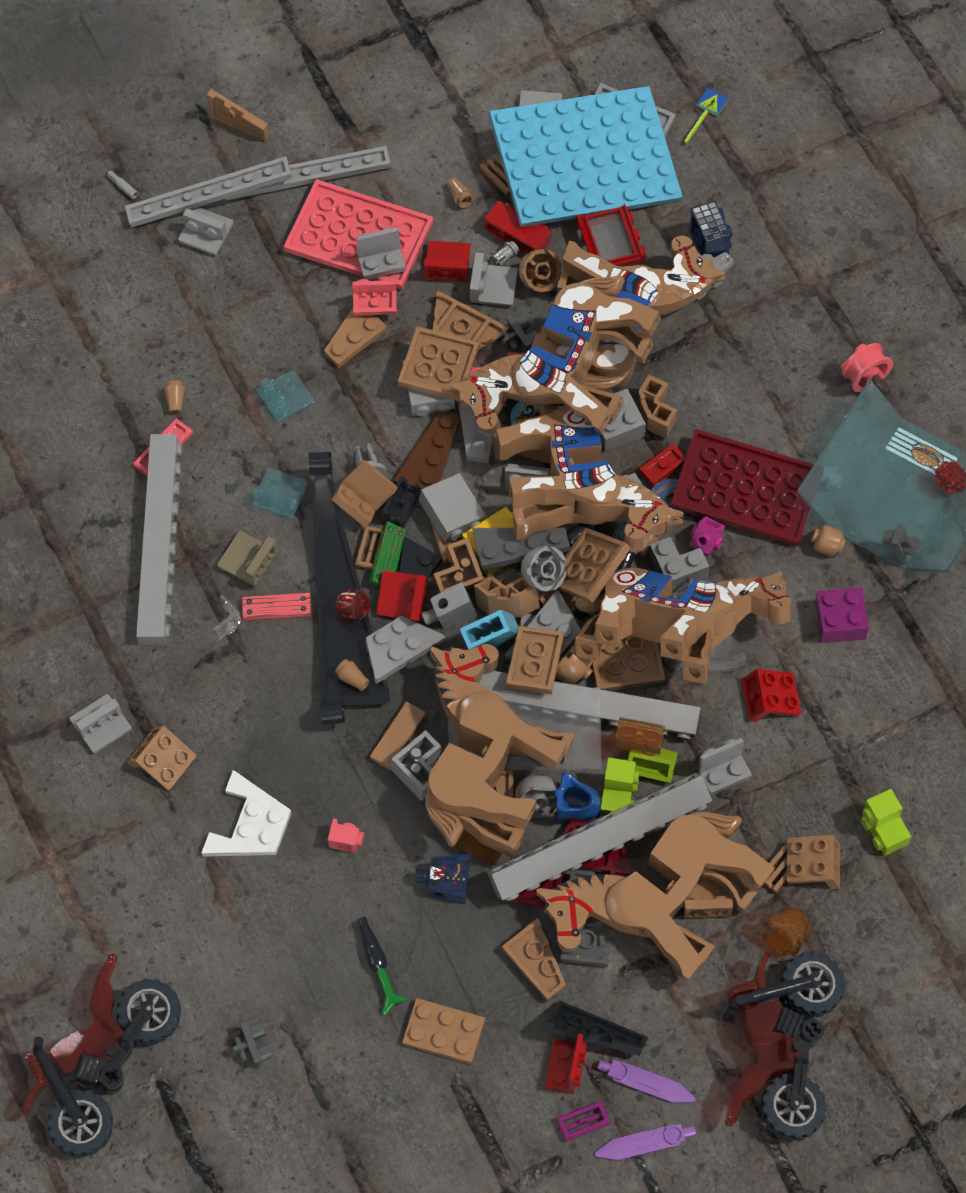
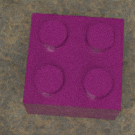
[815,587,869,643]

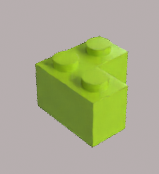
[600,758,640,817]
[861,789,912,856]

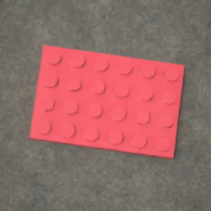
[284,179,434,290]

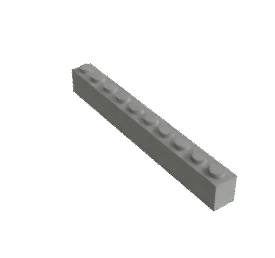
[136,434,183,646]
[479,671,700,739]
[486,773,712,901]

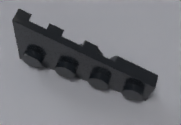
[544,1001,648,1056]

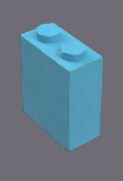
[460,610,519,649]

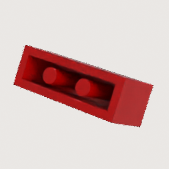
[484,201,551,254]

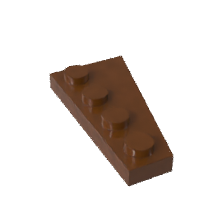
[393,411,461,492]

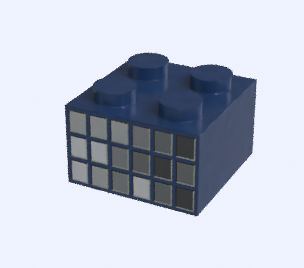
[689,201,733,257]

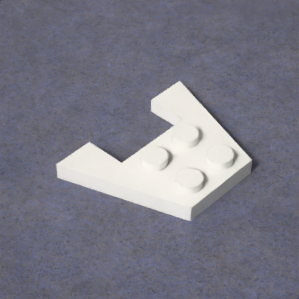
[202,770,291,856]

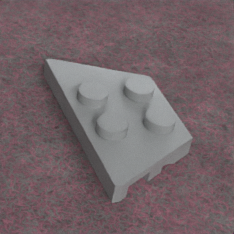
[505,590,581,661]
[365,616,446,684]

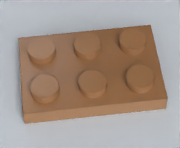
[506,626,564,695]
[402,998,485,1065]

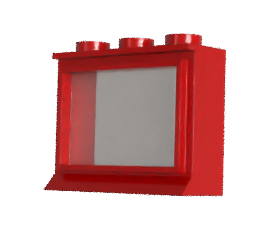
[576,204,646,267]

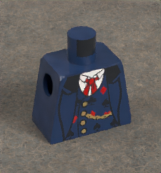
[415,854,469,904]

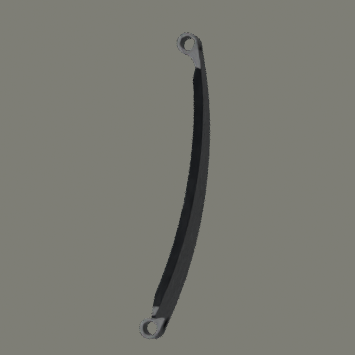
[309,451,390,725]

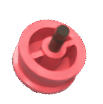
[840,343,893,396]

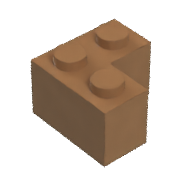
[432,538,484,594]

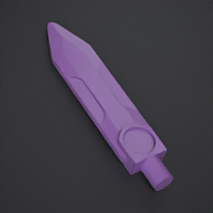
[597,1060,695,1103]
[595,1124,696,1160]

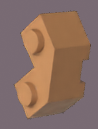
[638,375,678,439]
[474,576,539,617]

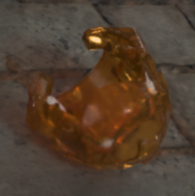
[763,906,811,957]

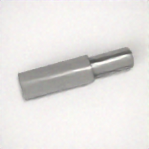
[107,171,139,199]

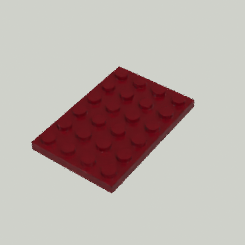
[670,429,822,546]

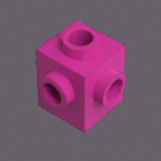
[690,517,725,555]

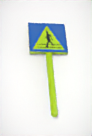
[684,88,729,143]

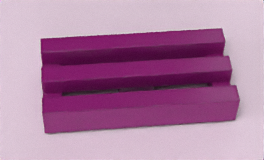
[556,1100,611,1142]

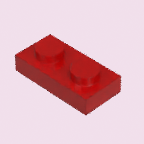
[639,444,686,487]

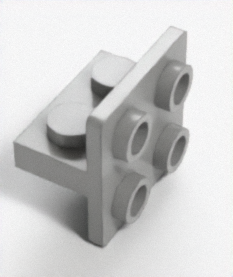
[178,207,234,255]
[70,694,132,754]

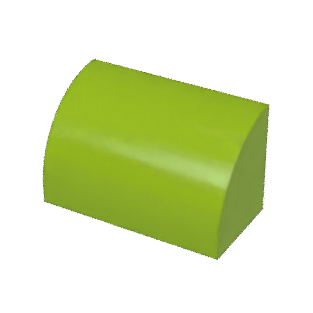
[628,742,678,783]

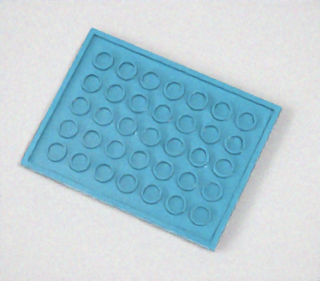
[489,86,683,228]

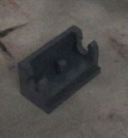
[382,476,420,528]

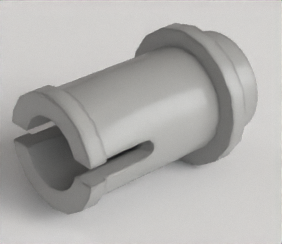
[491,241,519,266]

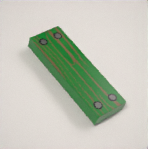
[369,521,406,587]

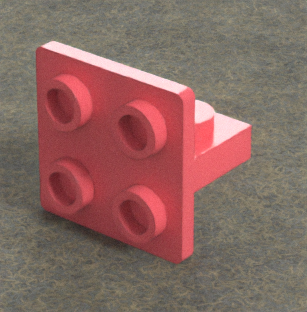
[352,278,397,316]

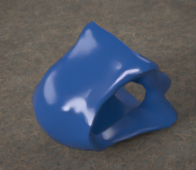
[554,772,602,823]

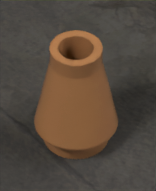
[447,178,474,208]
[163,380,185,414]
[335,659,370,691]

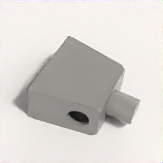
[422,582,478,628]

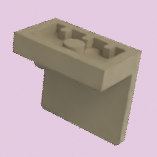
[217,531,278,587]

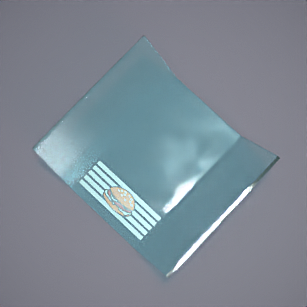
[797,380,966,573]

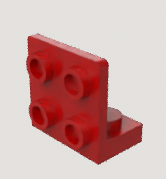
[424,241,471,282]
[377,570,428,621]
[741,668,801,722]
[545,1034,587,1094]

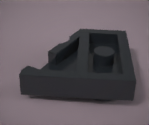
[400,537,442,582]

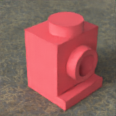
[328,818,365,853]

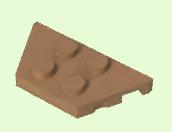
[433,291,509,350]

